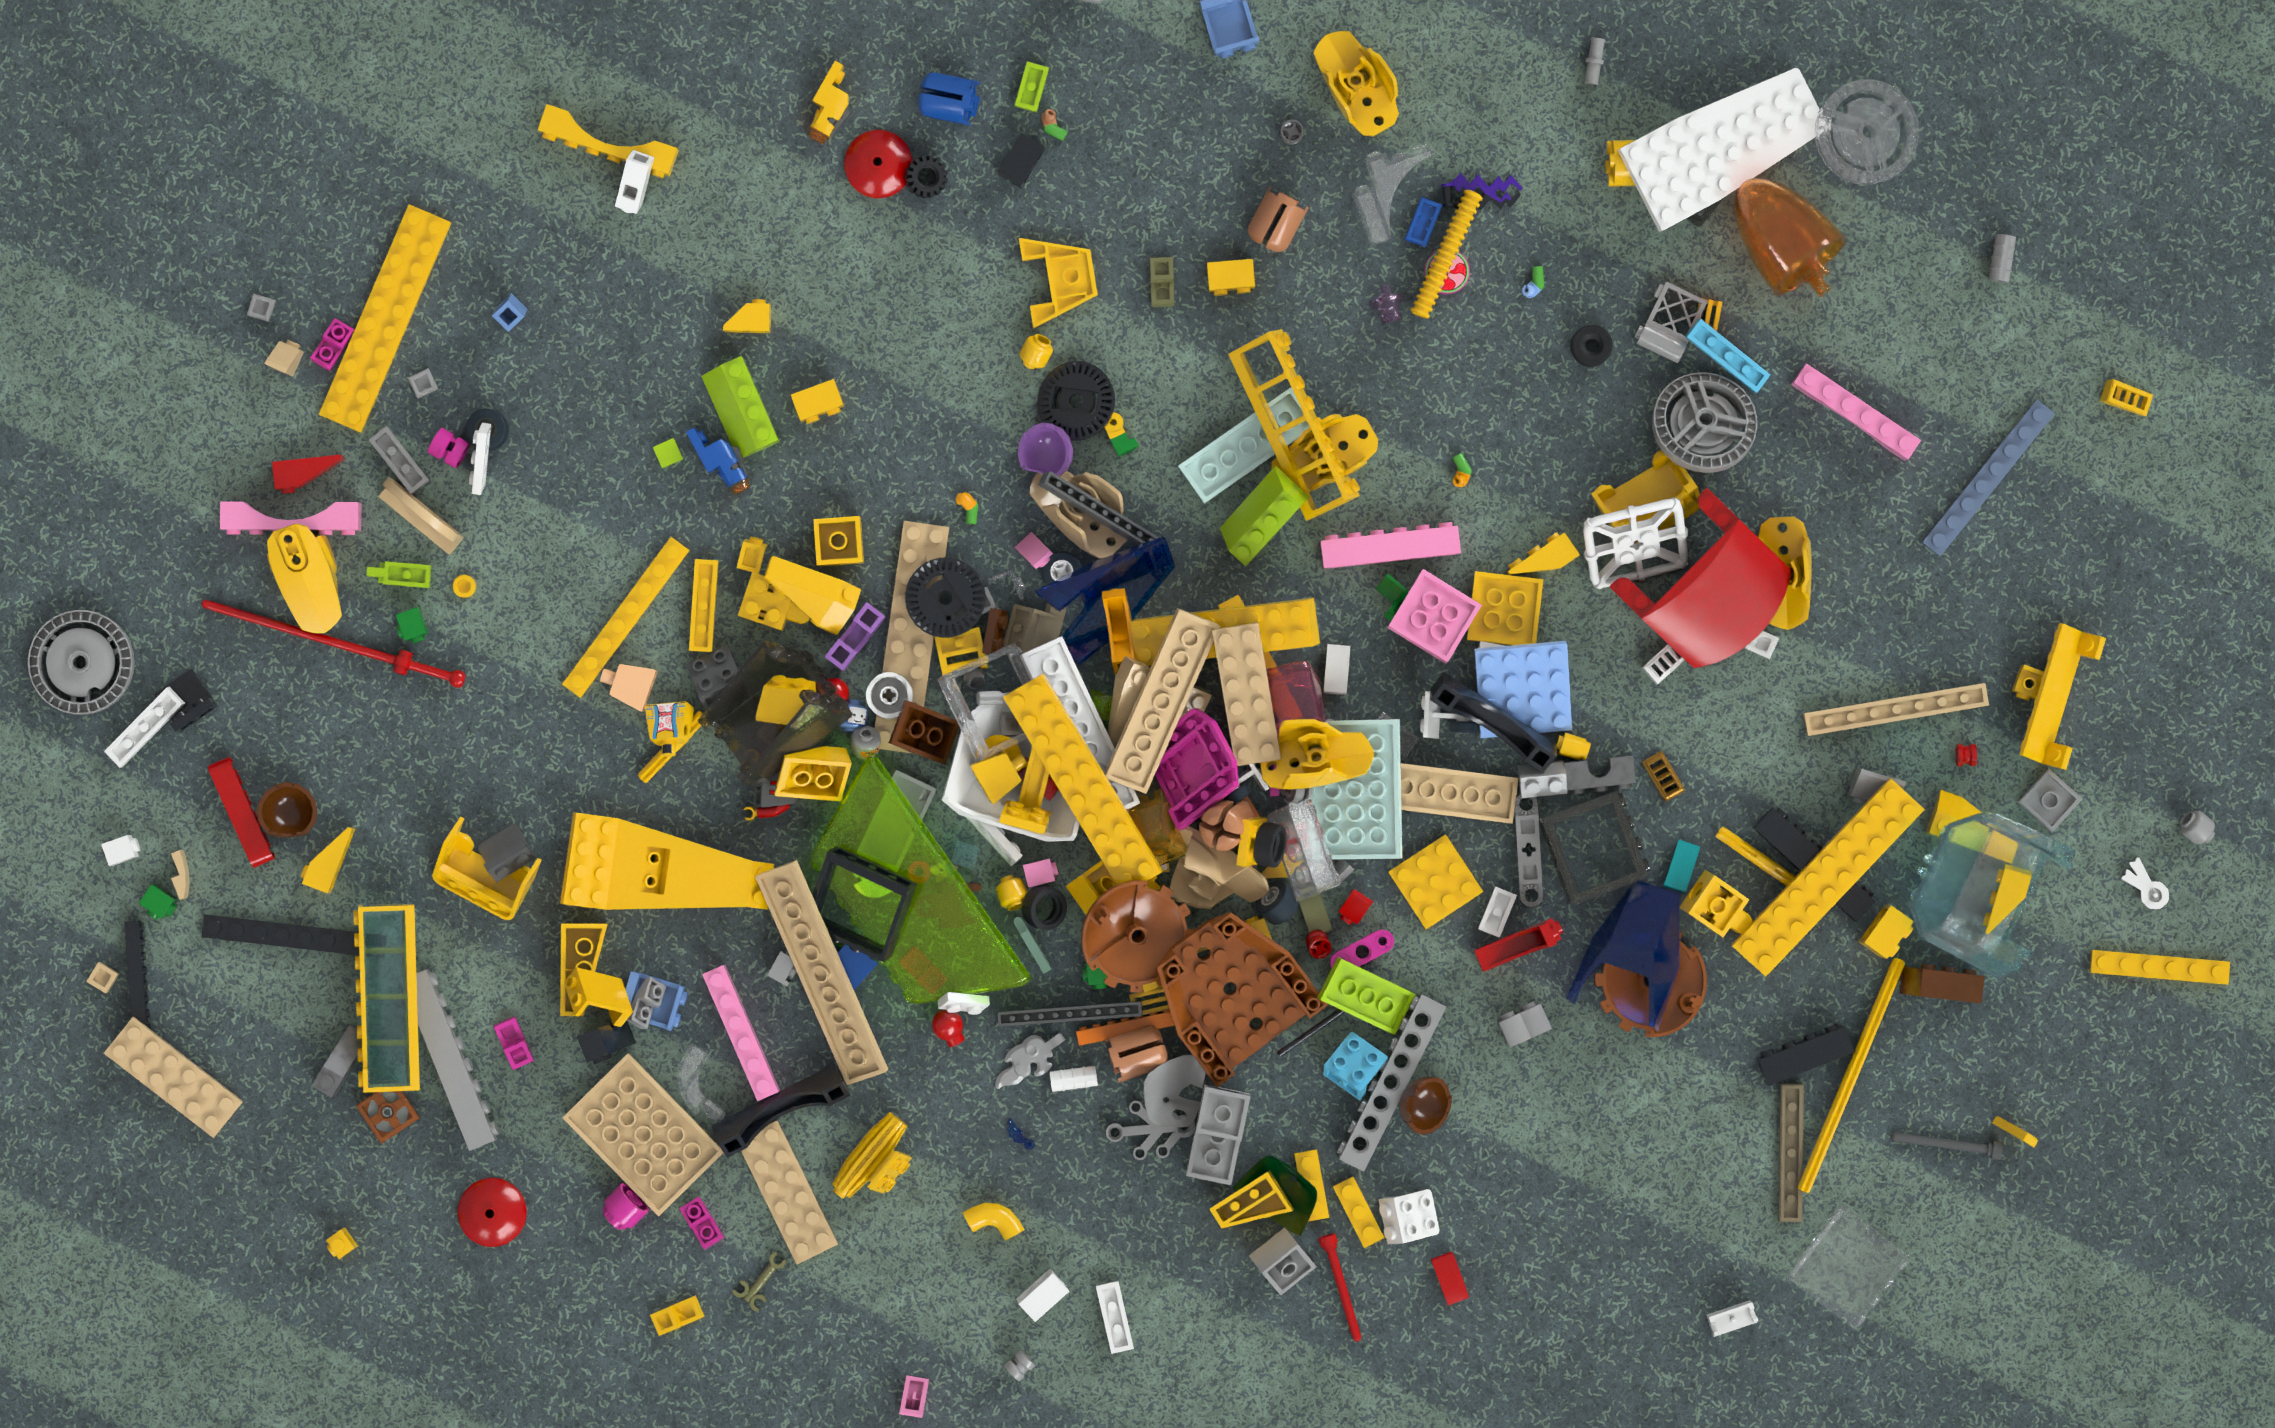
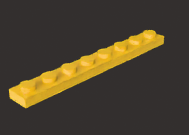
[562,537,690,698]

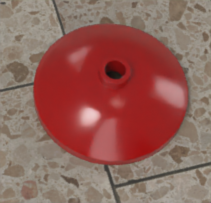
[844,130,913,198]
[458,1178,527,1247]

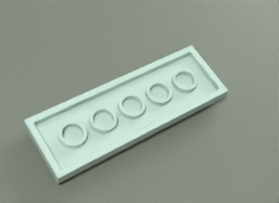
[1178,387,1310,504]

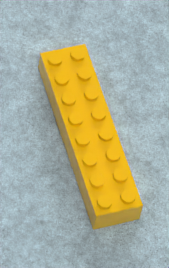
[1130,598,1320,666]

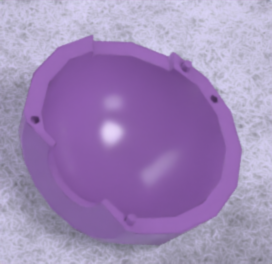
[1018,422,1073,477]

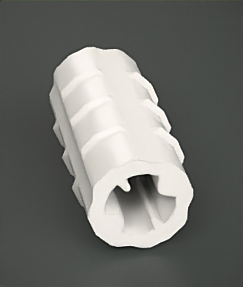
[1050,1066,1098,1092]

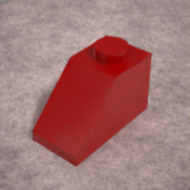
[1337,889,1374,925]

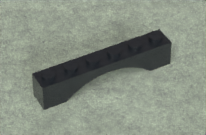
[1430,672,1557,773]
[711,1064,850,1158]

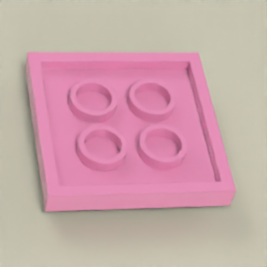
[1387,569,1481,664]

